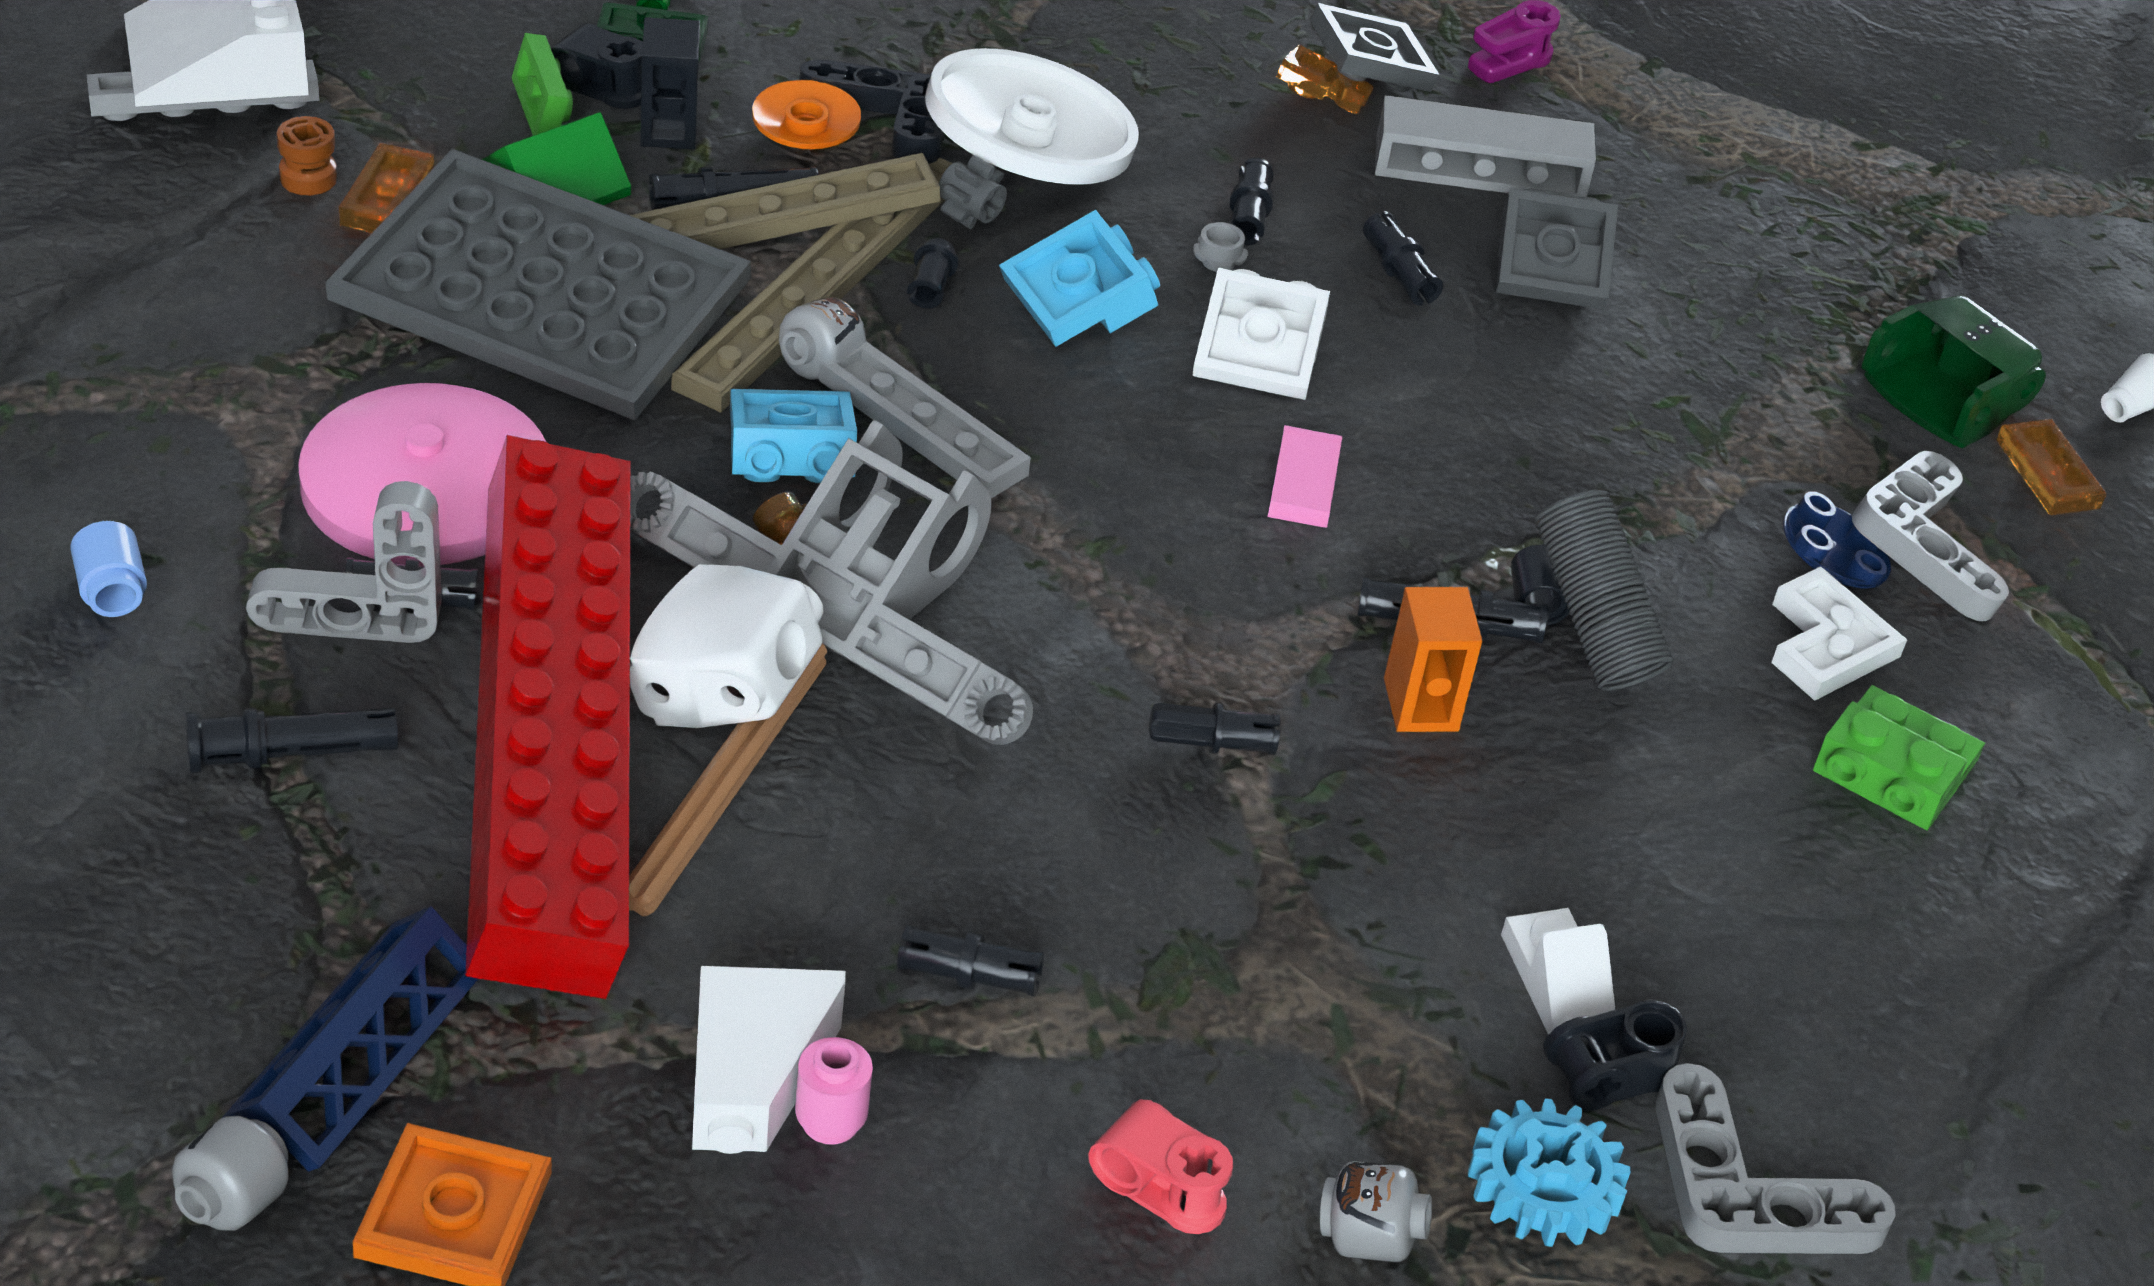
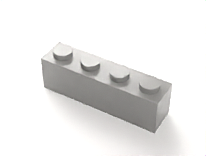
[1375,95,1596,198]

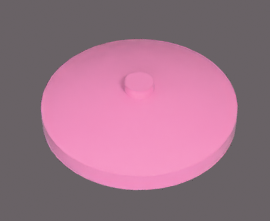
[299,383,546,566]

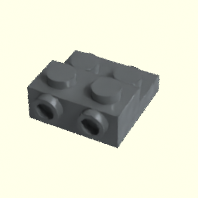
[1495,188,1618,310]

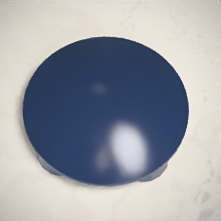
[1783,492,1891,589]

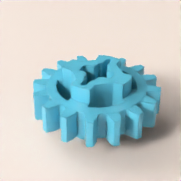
[1468,1098,1631,1247]

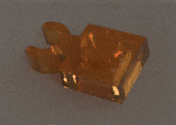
[1276,44,1374,114]

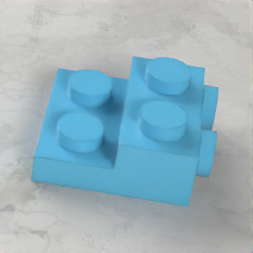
[999,210,1160,347]
[730,389,857,483]

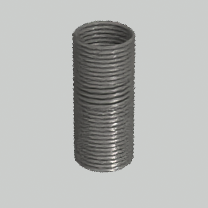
[1534,490,1674,691]

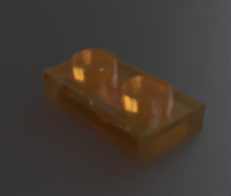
[339,143,434,234]

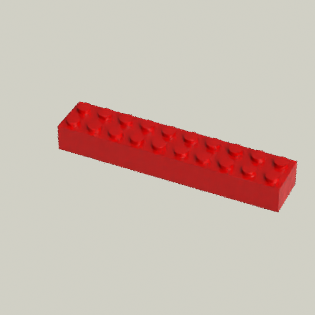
[465,435,631,999]

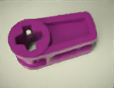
[1467,0,1561,83]

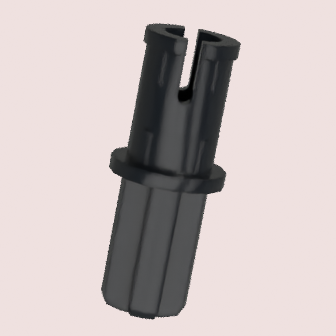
[1149,702,1281,755]

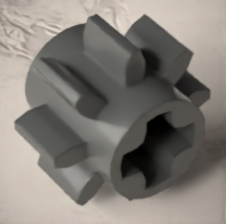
[939,155,1007,229]

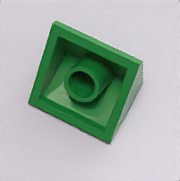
[482,112,631,205]

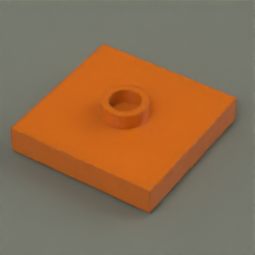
[352,1123,552,1286]

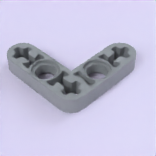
[1852,451,2009,621]
[246,481,442,643]
[1656,1063,1896,1254]

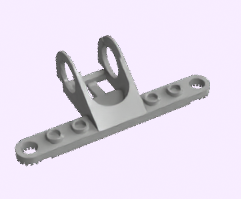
[630,419,1033,745]

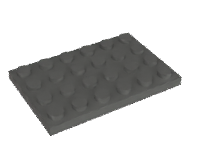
[325,149,751,420]

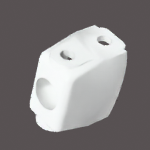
[630,564,824,728]

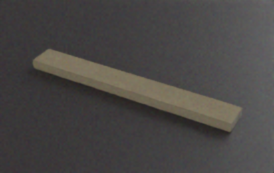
[671,158,953,413]

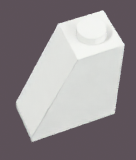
[692,966,845,1154]

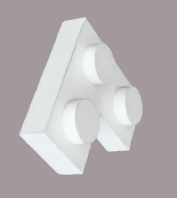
[1772,567,1907,701]

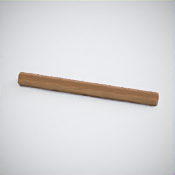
[629,643,827,916]

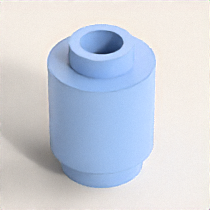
[70,521,147,617]

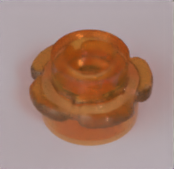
[753,492,807,545]

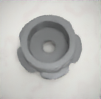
[1193,222,1248,272]

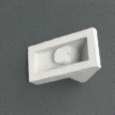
[1501,908,1615,1035]

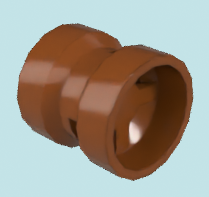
[277,116,337,196]

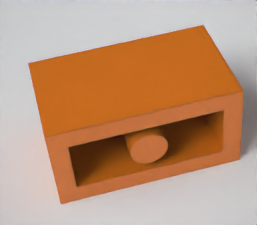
[1384,587,1482,732]

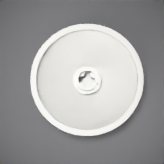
[925,48,1139,184]

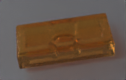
[1997,419,2107,515]

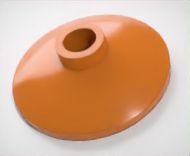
[752,80,861,149]

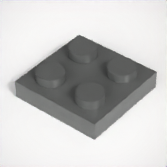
[1310,3,1439,92]

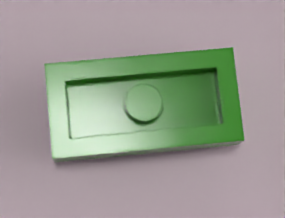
[511,33,573,136]

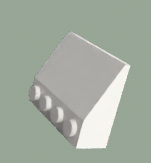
[124,0,309,107]

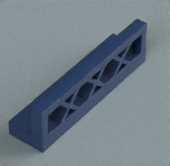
[222,906,478,1172]

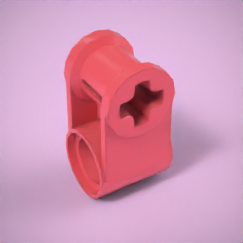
[1088,1099,1233,1234]

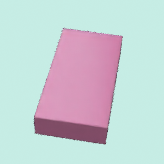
[1268,426,1342,528]

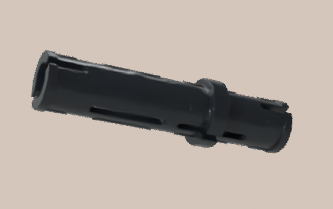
[648,166,819,210]
[1358,577,1548,644]

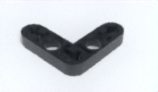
[799,60,946,164]

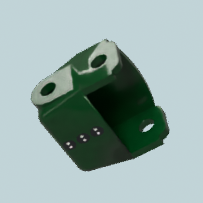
[1861,295,2046,449]

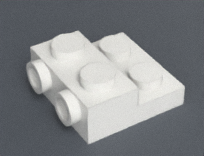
[1193,268,1330,400]

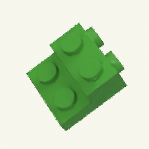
[1813,685,1985,831]

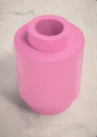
[795,1037,873,1144]

